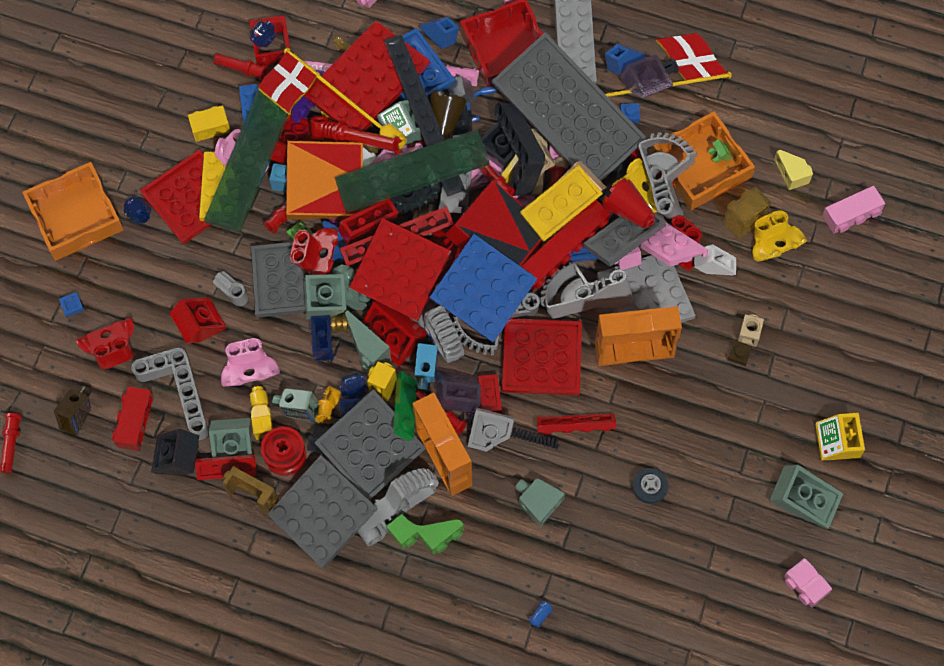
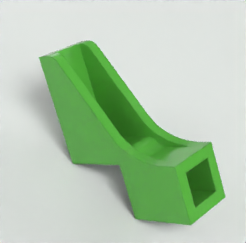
[386,514,464,555]

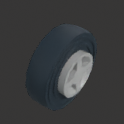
[632,468,668,504]

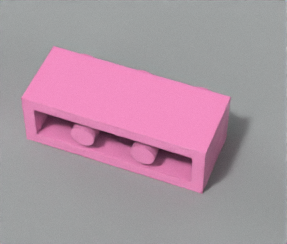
[822,186,886,234]

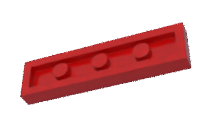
[536,413,616,434]

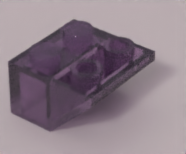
[437,371,481,413]

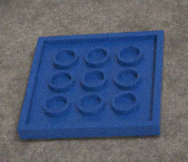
[429,234,537,343]

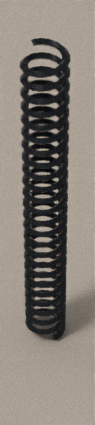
[465,414,559,450]

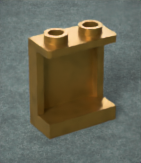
[222,467,279,517]

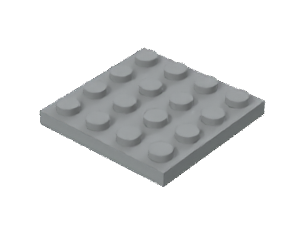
[597,255,696,323]

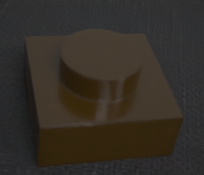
[727,341,752,367]

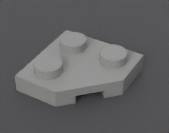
[468,408,515,452]

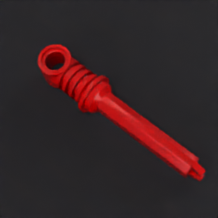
[310,116,402,155]

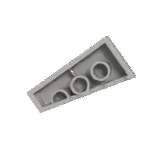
[439,145,474,222]

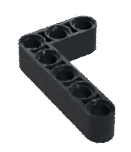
[495,103,545,196]

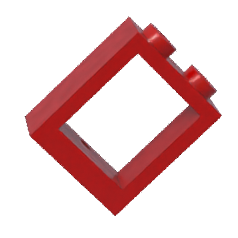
[249,15,291,66]

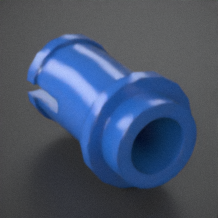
[528,601,553,628]

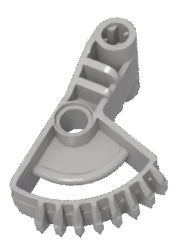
[639,132,698,220]
[540,262,634,319]
[452,293,540,356]
[410,301,464,364]
[358,468,439,547]

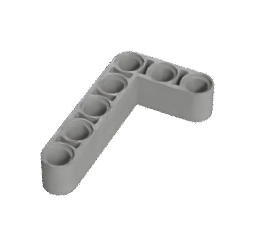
[132,348,209,440]

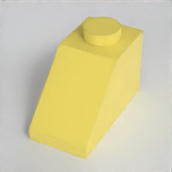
[774,150,813,190]

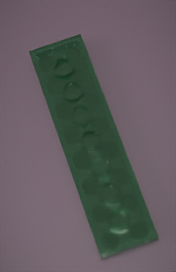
[204,90,289,233]
[335,129,490,213]

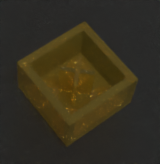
[723,186,771,240]

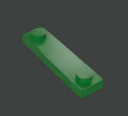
[393,371,417,442]

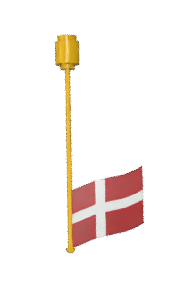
[605,33,732,97]
[258,48,407,150]

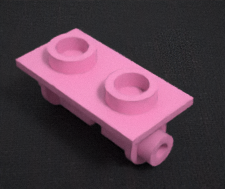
[445,65,479,86]

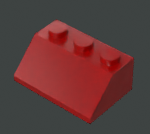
[362,301,428,367]

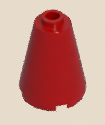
[603,179,655,228]

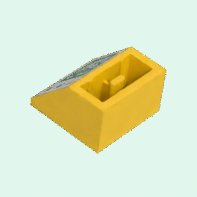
[815,413,865,461]

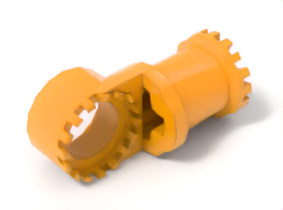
[315,386,341,425]

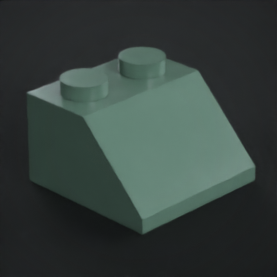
[304,274,346,320]
[209,418,253,458]

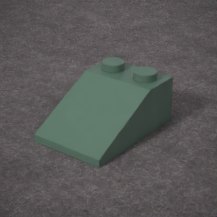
[345,310,391,374]
[769,465,843,529]

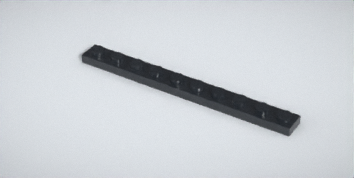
[385,34,465,197]

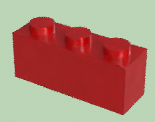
[338,198,399,245]
[112,387,154,451]

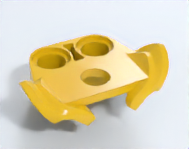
[612,158,658,213]
[753,211,808,262]

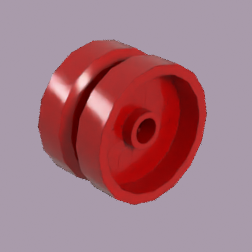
[261,427,307,476]

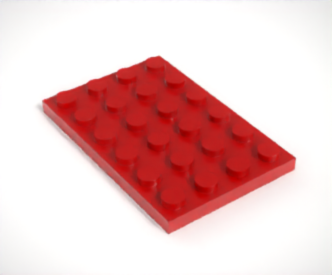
[303,21,430,132]

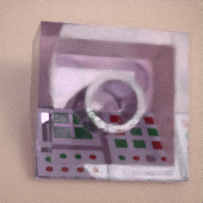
[619,54,673,98]

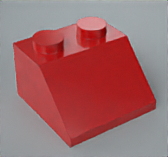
[169,297,227,344]

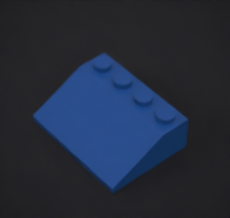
[397,28,455,103]

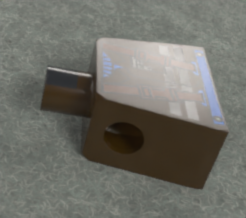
[54,386,92,436]

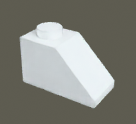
[694,244,736,275]

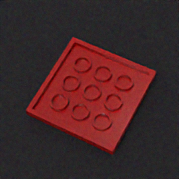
[139,149,243,245]
[349,218,452,321]
[502,319,582,396]

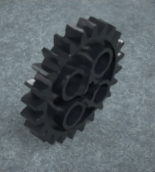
[383,161,442,214]

